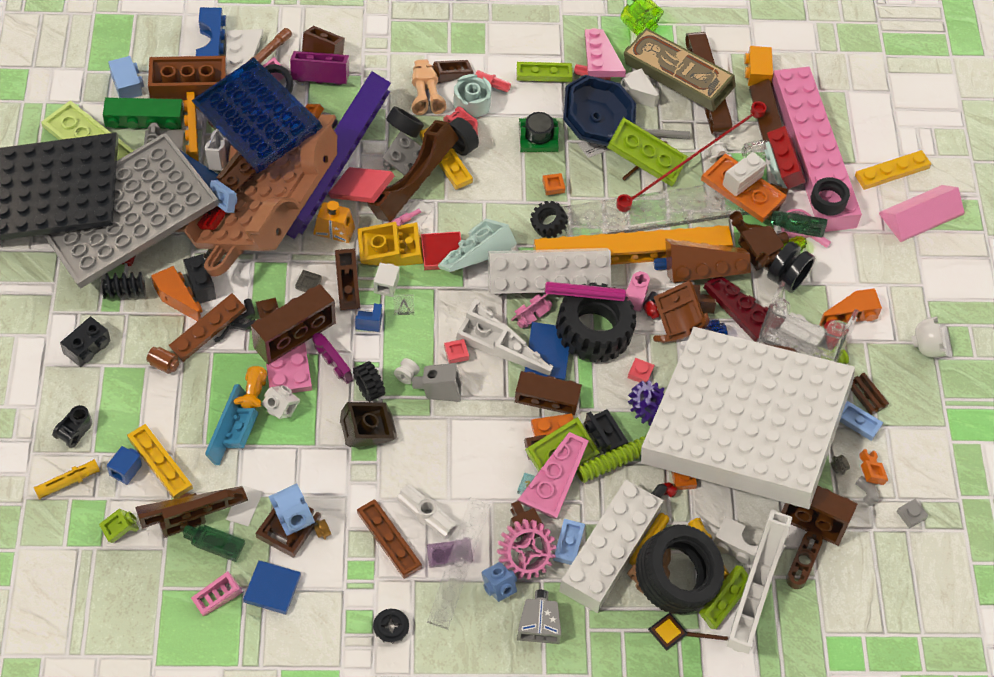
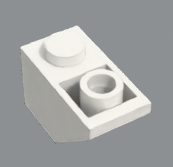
[621,68,660,108]

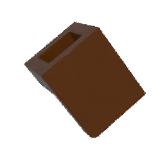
[693,285,716,314]

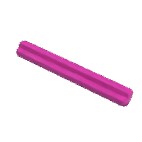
[545,282,626,301]

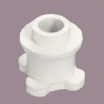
[708,142,732,163]

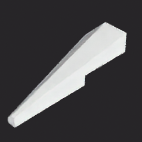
[456,299,553,376]

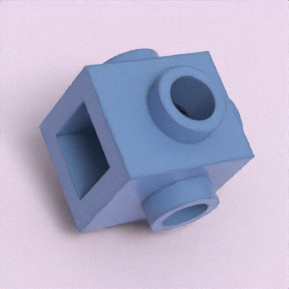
[481,562,517,602]

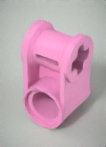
[626,271,650,312]

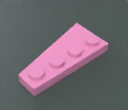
[585,28,626,77]
[517,432,588,519]

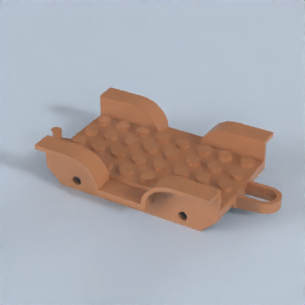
[175,113,337,277]

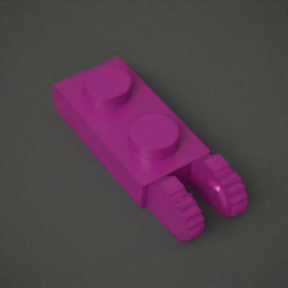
[312,332,353,384]

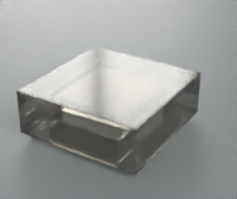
[295,270,322,292]

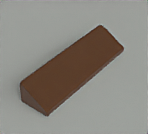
[749,79,782,146]

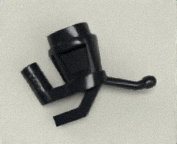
[214,299,256,343]

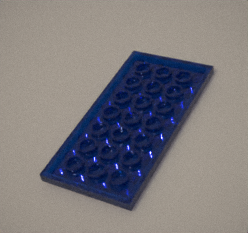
[191,58,323,173]

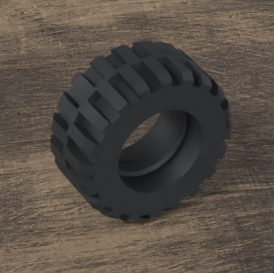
[556,283,637,362]

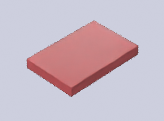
[328,167,395,203]

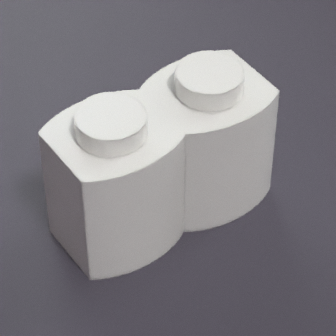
[205,129,233,171]

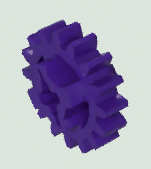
[628,380,665,426]

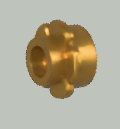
[313,519,332,540]

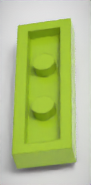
[516,62,573,82]
[699,565,748,629]

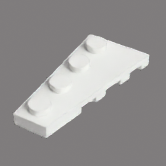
[226,29,263,87]

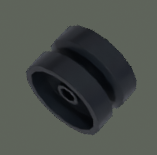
[767,241,816,293]

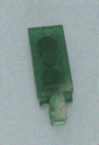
[771,211,827,238]
[183,525,245,562]

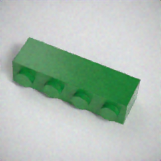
[103,97,184,130]

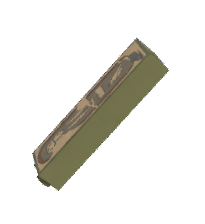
[624,28,736,112]

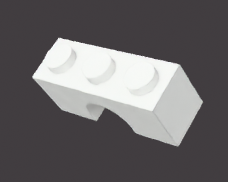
[714,517,786,566]

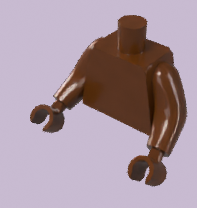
[729,211,789,271]

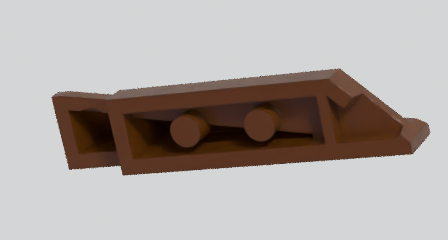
[135,486,248,529]

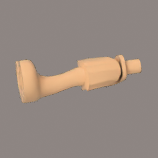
[411,59,447,115]

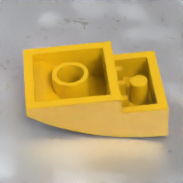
[357,221,424,266]

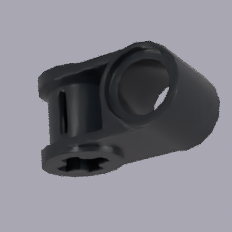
[52,405,92,448]

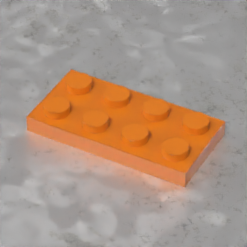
[701,153,787,223]

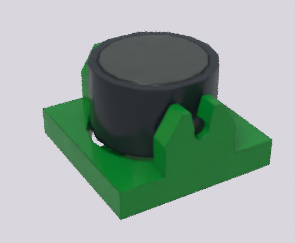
[519,112,559,152]

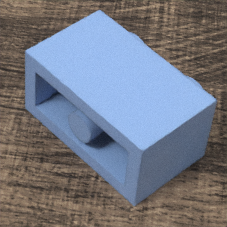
[108,56,144,98]

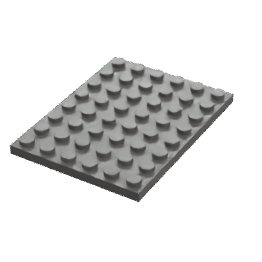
[44,132,220,289]

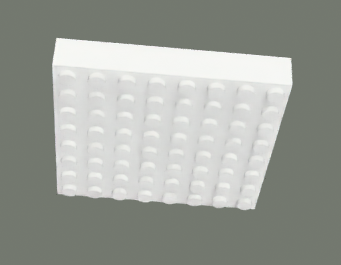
[641,327,855,509]

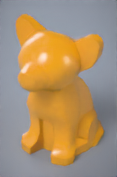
[234,366,267,409]

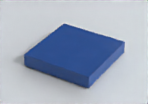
[243,560,301,615]

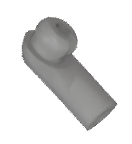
[855,476,879,506]

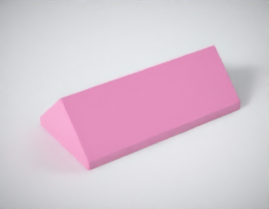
[879,185,965,242]

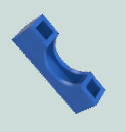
[196,7,226,56]

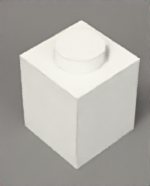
[374,263,399,297]

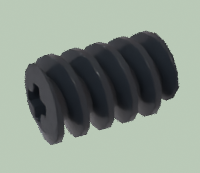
[102,272,146,299]

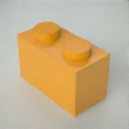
[744,46,773,86]

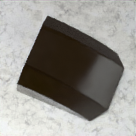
[340,402,397,447]

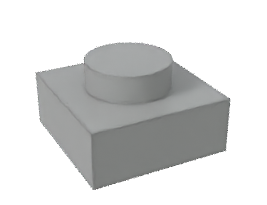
[897,499,928,529]

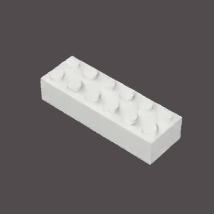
[488,248,611,294]
[559,480,664,613]

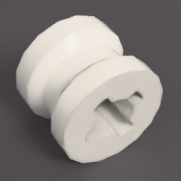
[394,358,420,384]

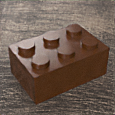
[781,485,858,546]

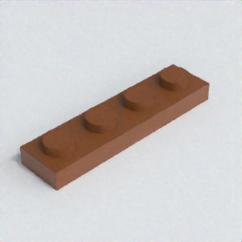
[169,293,247,362]

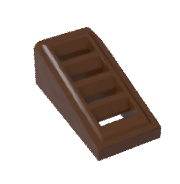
[432,60,474,83]

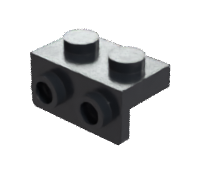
[584,409,628,454]

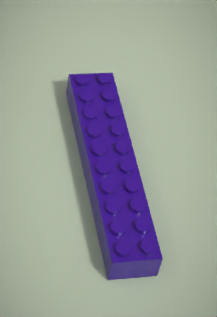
[277,71,391,240]

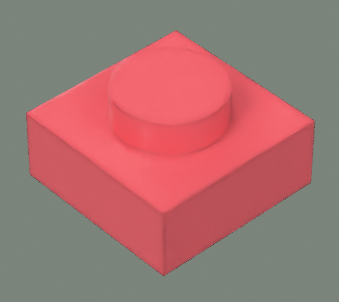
[444,339,469,364]
[628,358,655,383]

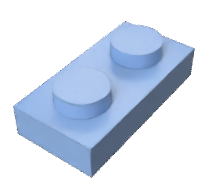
[210,180,237,213]
[839,401,883,441]
[553,519,585,565]

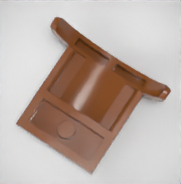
[653,281,710,343]

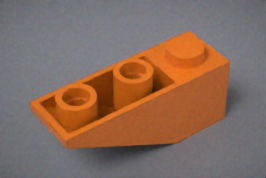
[151,266,203,321]
[819,288,882,326]

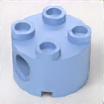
[268,483,315,536]

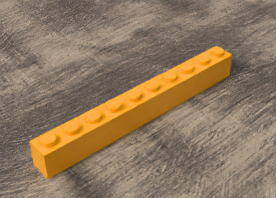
[533,225,733,265]

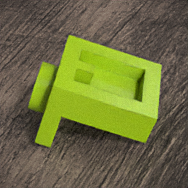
[99,509,139,543]

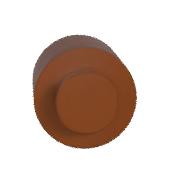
[146,347,179,374]

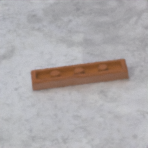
[356,499,422,579]

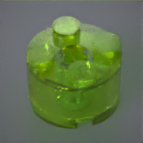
[620,0,664,36]

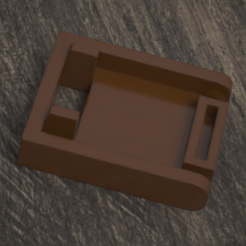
[256,506,321,558]

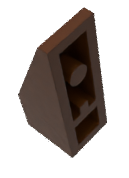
[335,248,360,311]

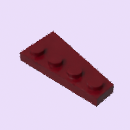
[703,277,786,342]

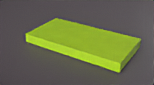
[607,117,688,187]

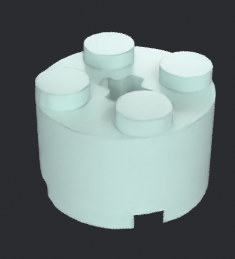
[453,74,492,118]

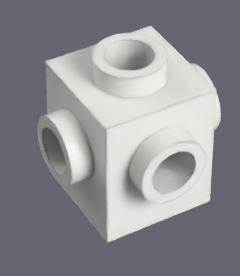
[262,385,300,419]

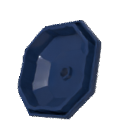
[563,75,636,146]

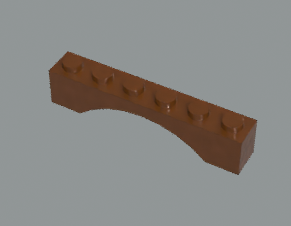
[367,120,459,222]

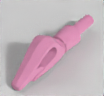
[388,208,421,226]

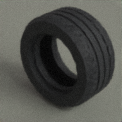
[635,525,724,614]

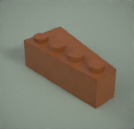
[665,238,751,283]

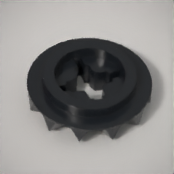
[373,608,409,644]

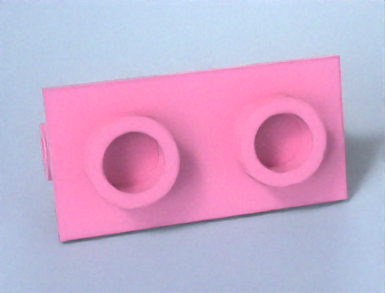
[511,294,553,328]

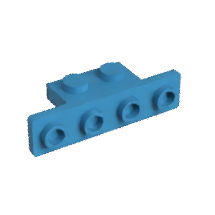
[205,384,258,465]

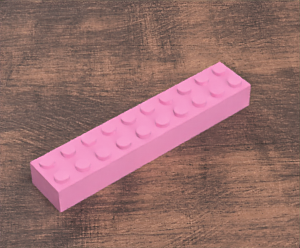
[771,66,862,233]

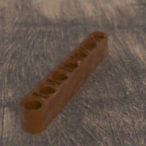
[685,32,732,135]

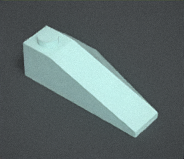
[438,218,517,272]

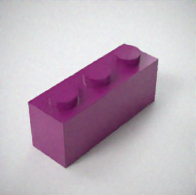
[290,51,349,85]

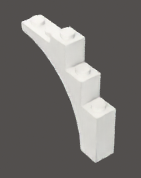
[726,510,792,654]

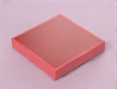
[421,231,461,270]

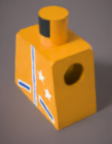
[313,201,355,243]

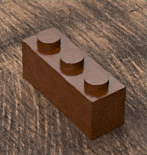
[514,371,582,416]

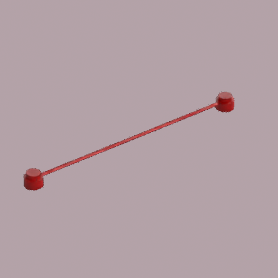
[616,101,767,212]

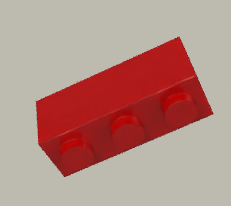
[767,126,806,189]

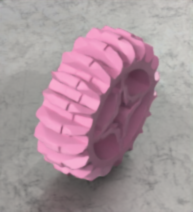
[497,519,557,580]

